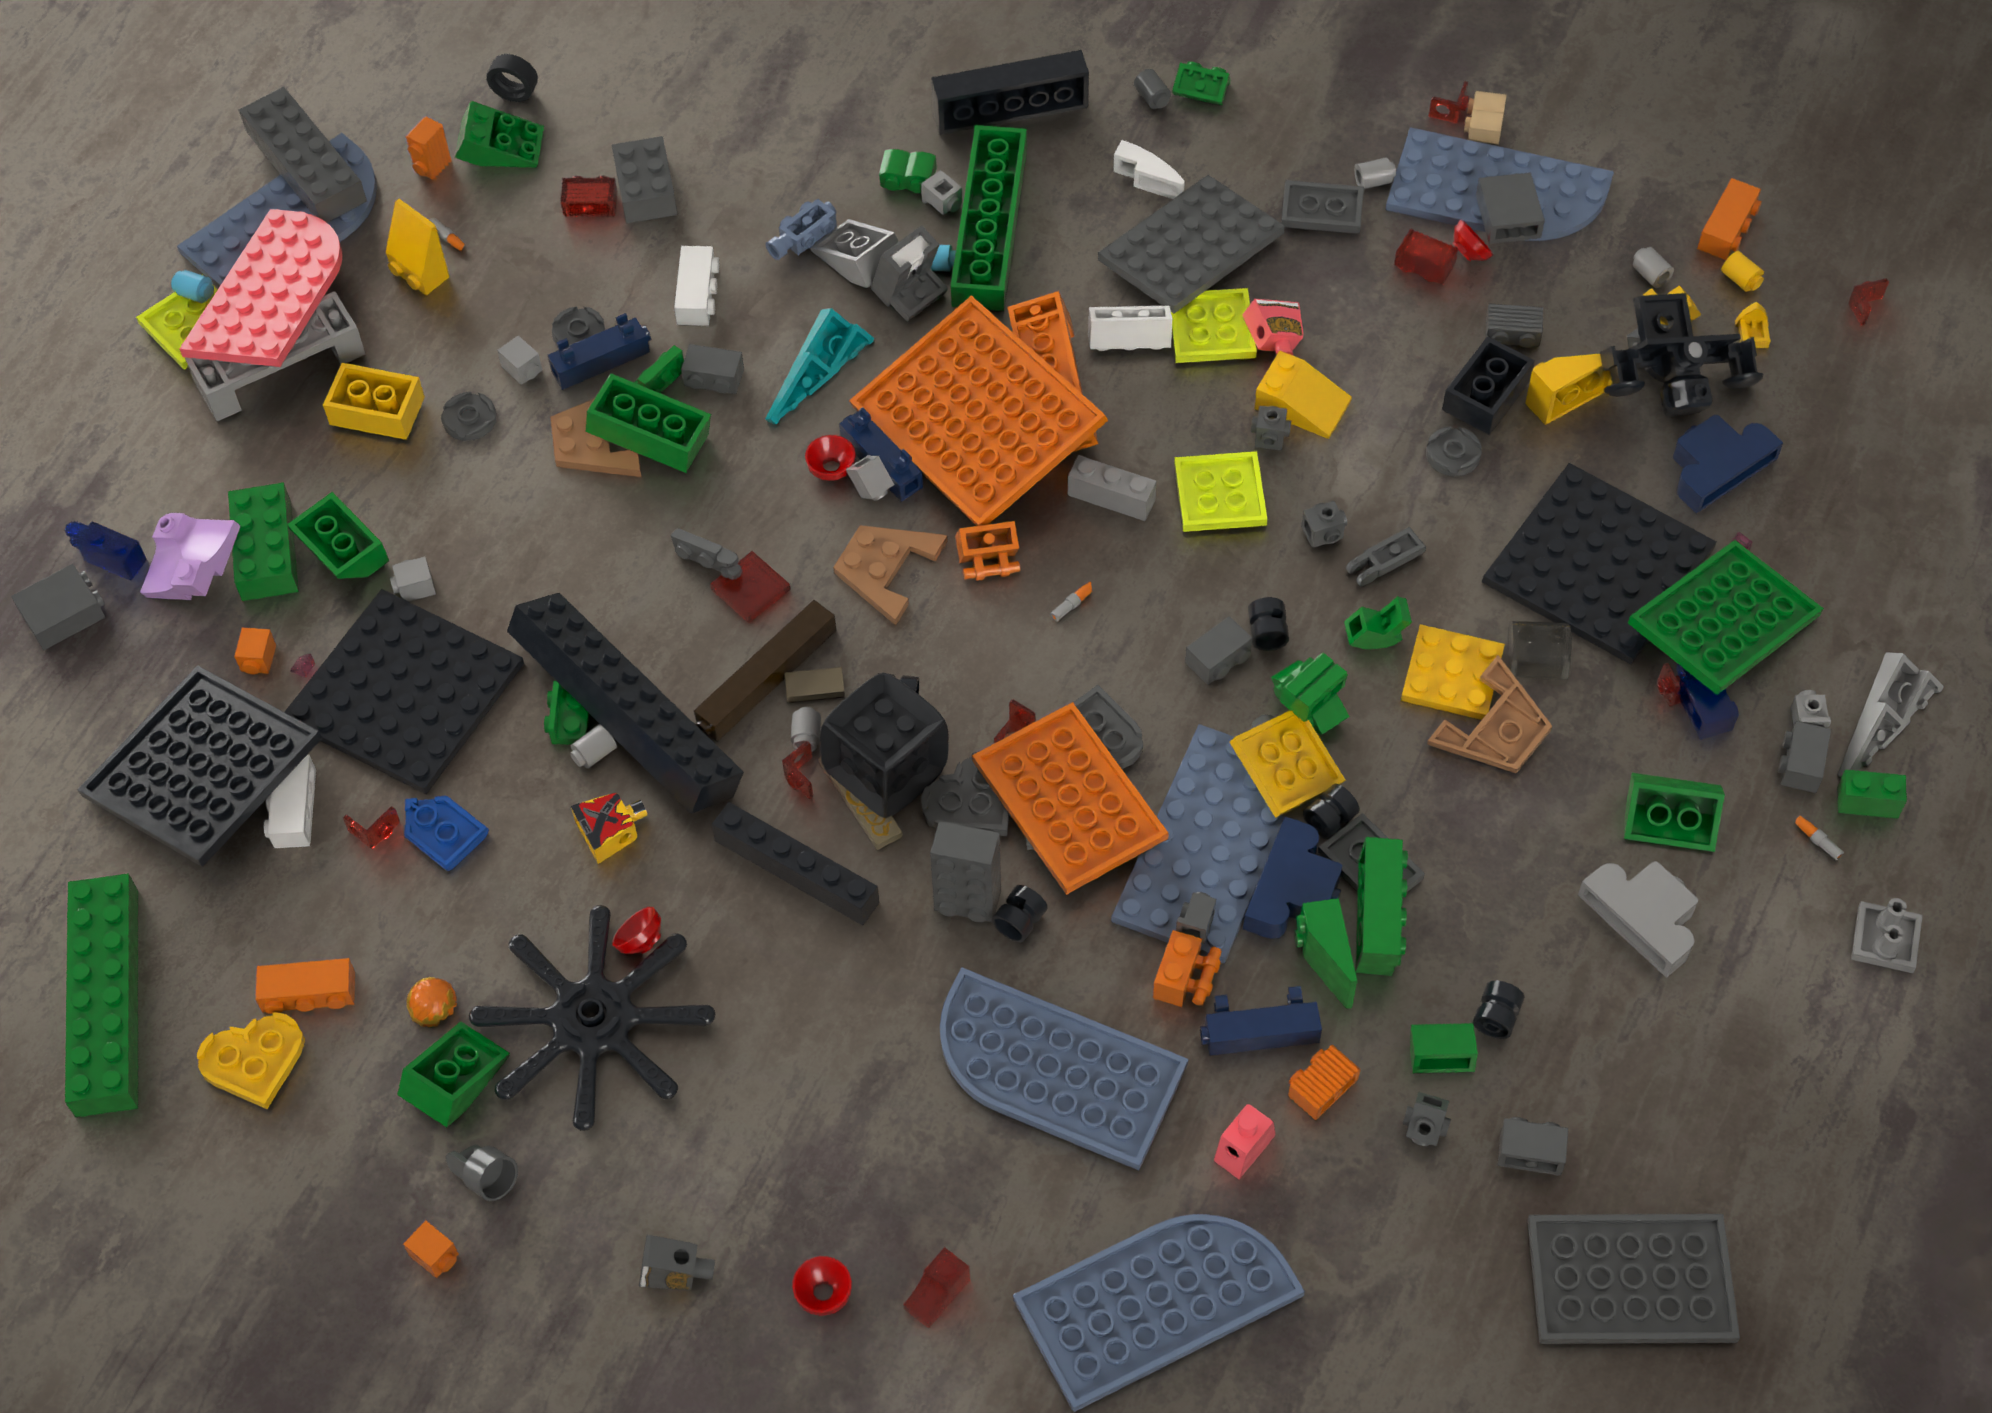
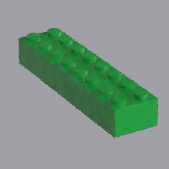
[950,125,1027,311]
[65,873,138,1118]

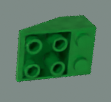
[454,101,544,168]

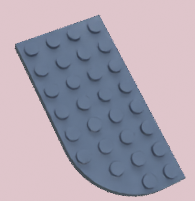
[1386,127,1614,241]
[177,133,377,288]
[1111,724,1284,964]
[940,967,1189,1170]
[1013,1214,1305,1413]

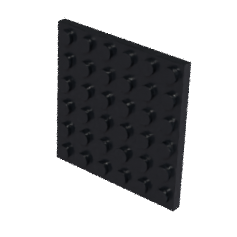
[1482,463,1717,665]
[284,589,524,794]
[77,665,322,867]

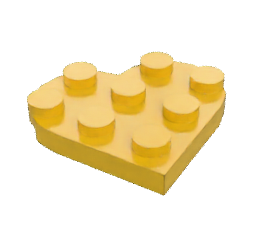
[197,1012,305,1109]

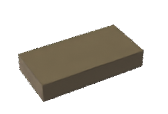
[784,667,845,702]

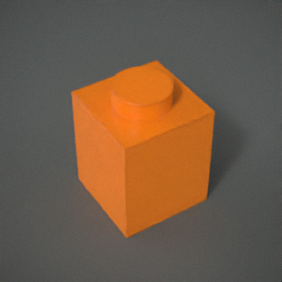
[234,627,276,675]
[403,1220,459,1279]

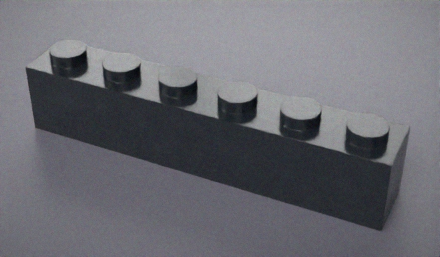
[712,802,880,925]

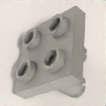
[1851,898,1922,973]

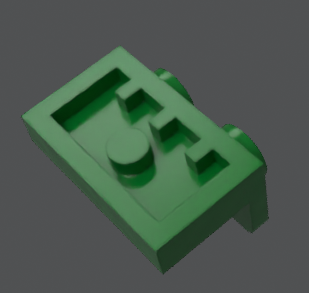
[1172,61,1231,106]
[634,345,684,393]
[544,681,590,745]

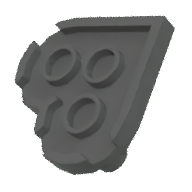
[1073,685,1143,769]
[921,752,1010,836]

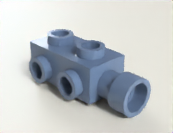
[766,199,837,260]

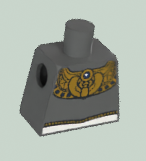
[639,1235,715,1290]

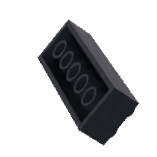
[931,50,1089,135]

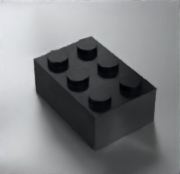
[1442,336,1535,435]

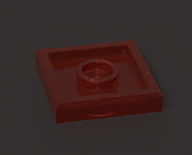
[710,551,791,623]

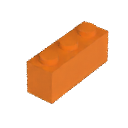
[1697,178,1762,260]
[255,958,355,1014]

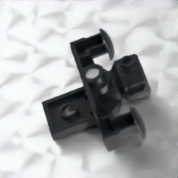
[1600,293,1764,417]

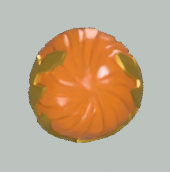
[406,977,457,1027]

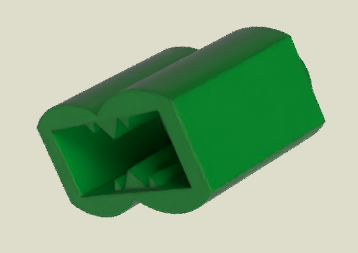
[879,149,937,193]

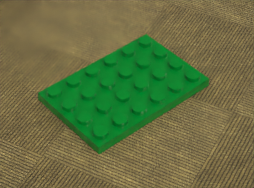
[1628,540,1824,695]

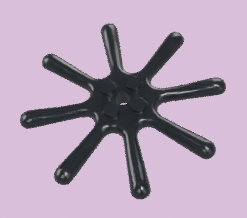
[469,905,715,1131]

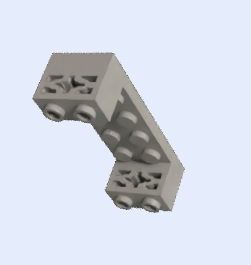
[185,291,366,421]

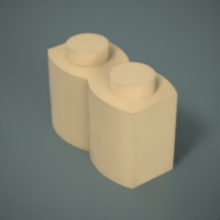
[1464,91,1507,145]

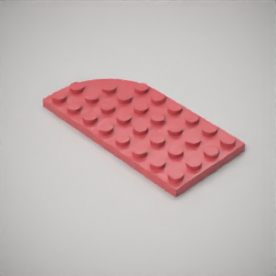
[179,209,343,367]

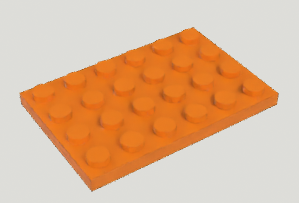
[972,702,1169,895]

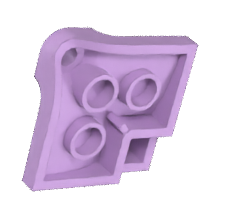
[140,513,240,600]

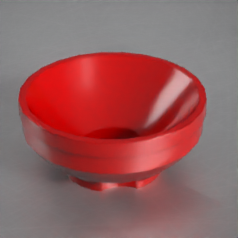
[1452,219,1494,261]
[805,435,856,481]
[612,906,661,954]
[792,1256,852,1316]

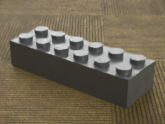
[239,87,367,222]

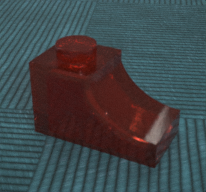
[903,1247,970,1328]

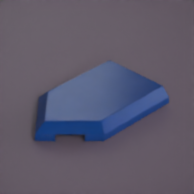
[404,796,489,871]

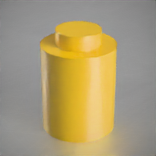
[1721,251,1764,292]

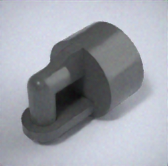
[446,1145,518,1201]

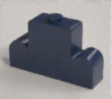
[1673,415,1783,514]
[1243,816,1342,939]

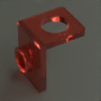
[1429,81,1470,123]
[1848,278,1889,325]
[1657,663,1699,706]
[994,699,1036,743]
[782,741,813,799]
[343,806,400,849]

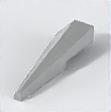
[1838,652,1944,778]

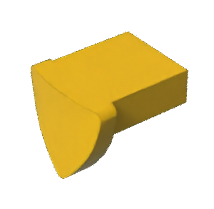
[1735,302,1771,348]

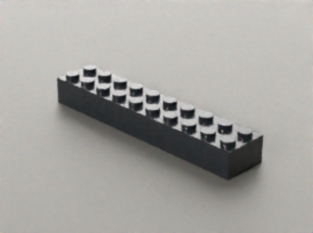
[507,593,744,814]

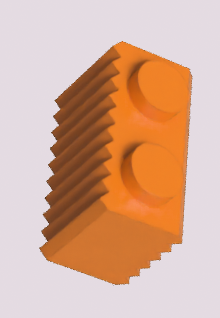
[405,116,452,180]
[1288,1045,1361,1120]

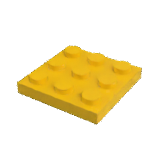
[1401,624,1505,720]
[1229,710,1346,818]

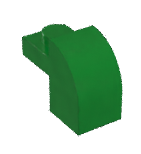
[1344,596,1412,650]

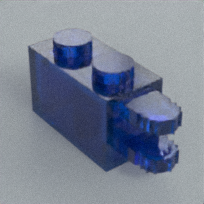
[65,521,147,581]
[1676,664,1739,740]

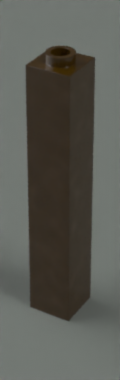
[694,600,837,742]

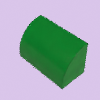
[1410,1023,1478,1073]

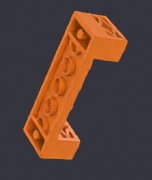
[1007,291,1099,452]

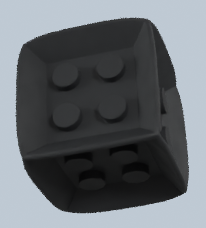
[820,672,949,818]

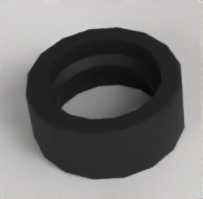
[486,54,538,102]

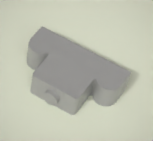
[1578,861,1698,978]

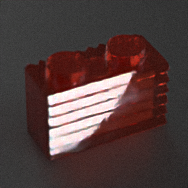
[560,175,617,217]
[1394,229,1458,284]

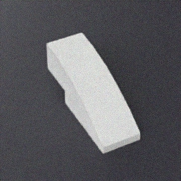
[1114,140,1185,199]

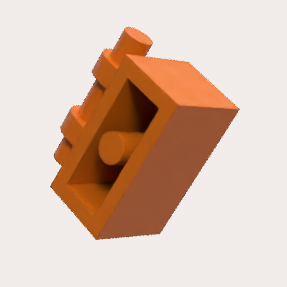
[955,521,1020,581]
[1153,930,1222,1007]

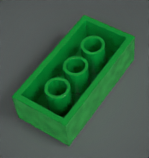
[585,373,711,473]
[228,482,299,601]
[1355,837,1408,976]

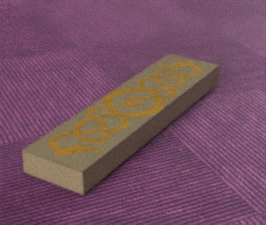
[818,756,903,850]

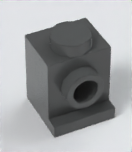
[1176,892,1216,944]

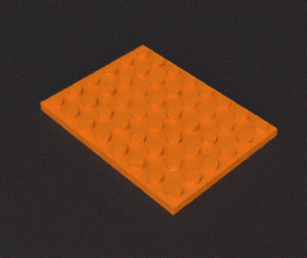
[849,295,1108,526]

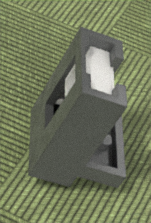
[871,225,948,322]

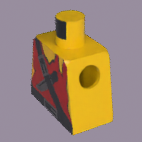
[571,793,648,864]

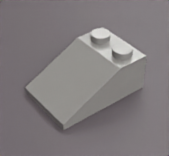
[810,219,898,288]

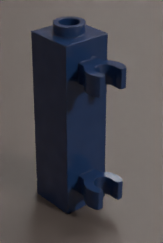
[547,313,651,390]
[839,407,923,502]
[1200,986,1322,1056]

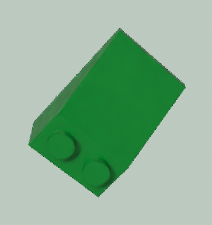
[1294,898,1357,1009]
[397,1021,510,1127]

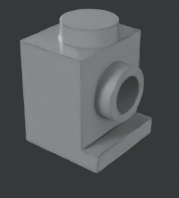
[921,170,962,215]
[1791,690,1831,728]

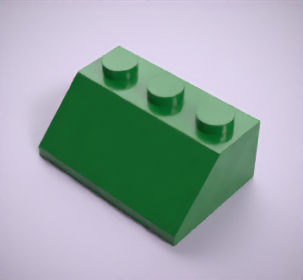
[287,492,390,579]
[1624,773,1725,852]

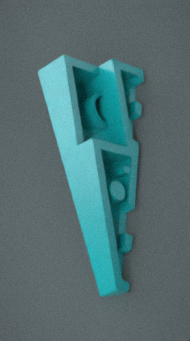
[765,308,875,424]

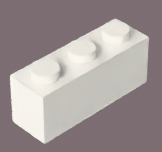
[674,246,719,326]
[1088,306,1172,351]
[264,755,316,848]

